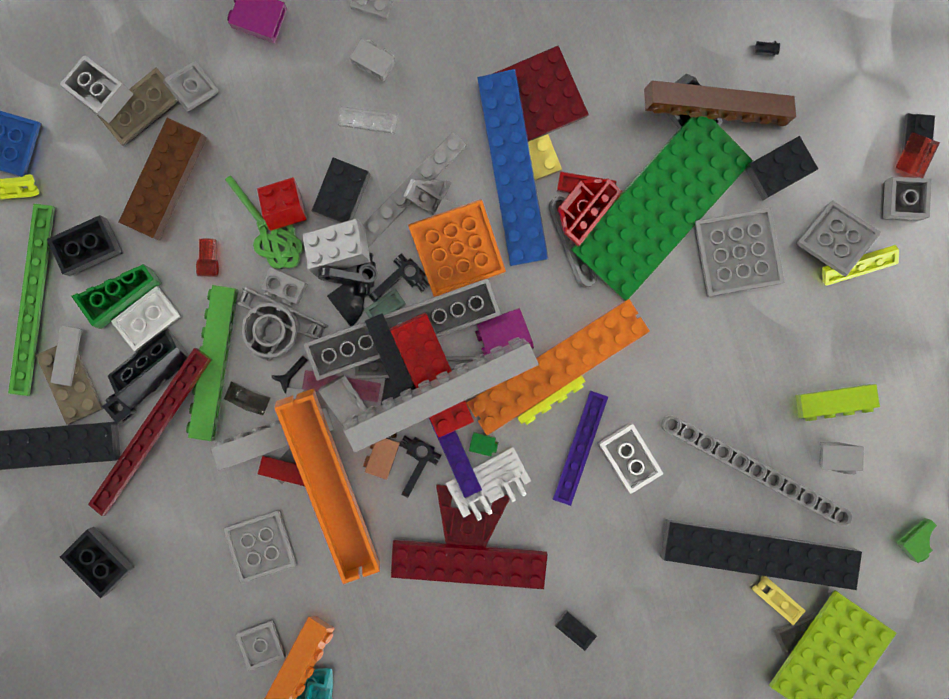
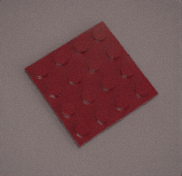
[493,45,589,142]

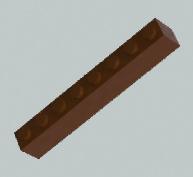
[644,80,796,126]

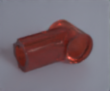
[196,238,219,277]

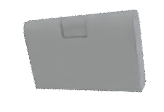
[318,375,367,428]

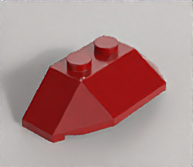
[558,178,623,246]

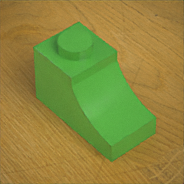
[897,518,937,563]

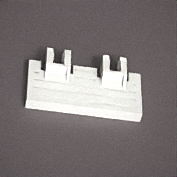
[445,447,531,521]

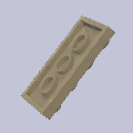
[97,67,178,146]
[36,346,104,425]

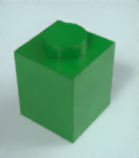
[469,432,499,457]

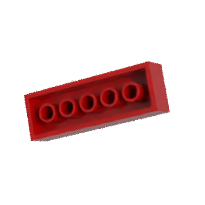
[389,313,474,438]

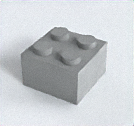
[883,177,931,220]

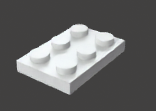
[111,286,182,352]

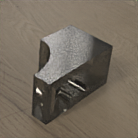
[224,381,270,415]

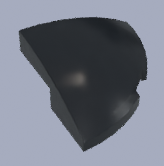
[327,284,367,327]

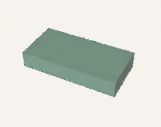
[364,288,406,318]

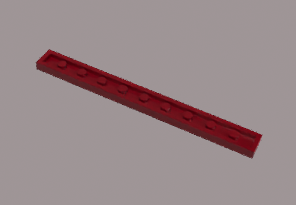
[88,348,212,516]

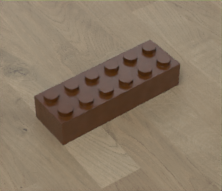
[118,118,207,241]

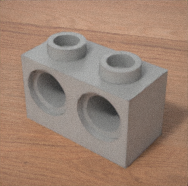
[261,267,308,306]

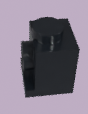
[102,393,137,424]

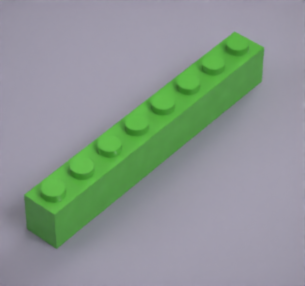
[186,285,239,441]

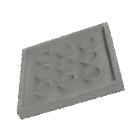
[695,208,785,297]

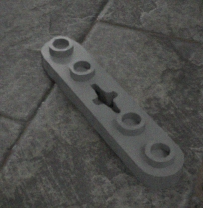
[549,196,597,287]

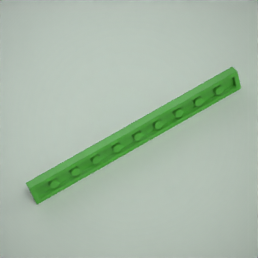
[8,204,55,396]

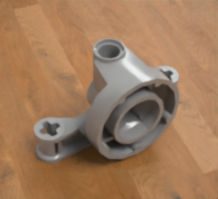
[235,286,328,361]

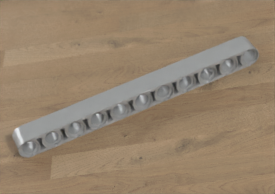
[661,416,852,526]

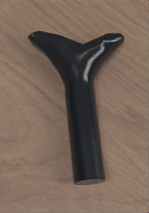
[272,355,308,394]

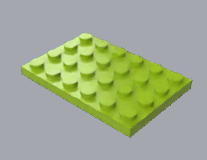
[769,590,897,699]

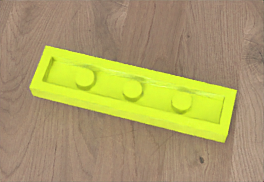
[822,245,899,286]
[517,375,586,425]

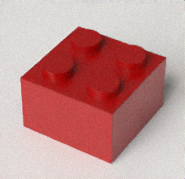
[257,177,307,231]

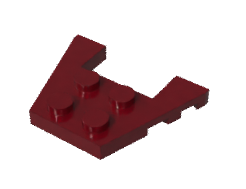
[436,484,510,547]

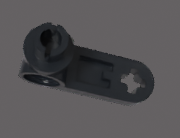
[318,253,378,296]
[369,253,430,302]
[399,435,442,498]

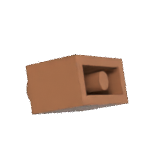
[363,438,401,480]

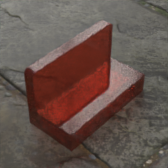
[896,132,940,178]

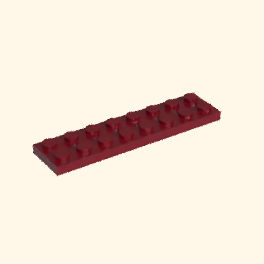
[391,540,548,589]

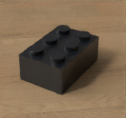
[745,136,818,200]
[311,157,370,223]
[47,215,122,276]
[60,527,134,599]

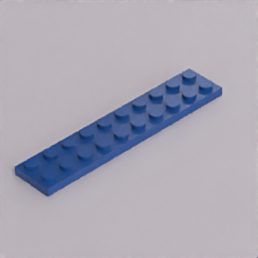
[477,69,549,266]

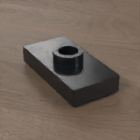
[555,611,597,651]

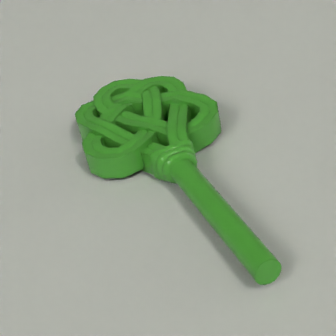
[225,176,304,269]

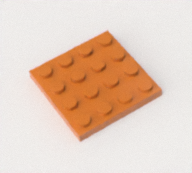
[408,199,506,297]

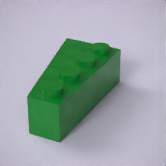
[71,264,162,329]

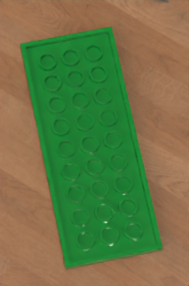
[571,116,753,301]

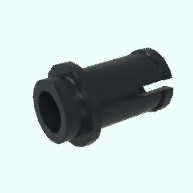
[755,41,780,56]

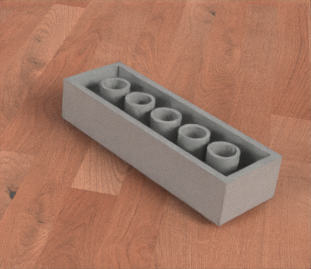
[211,408,334,471]

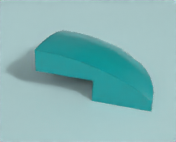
[297,668,333,699]

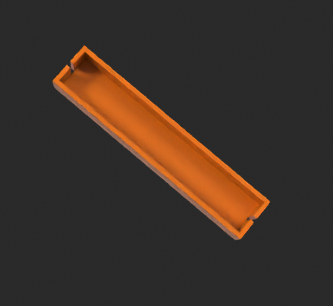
[466,299,650,435]
[274,388,380,584]

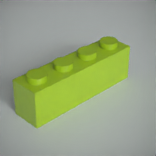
[795,384,880,421]

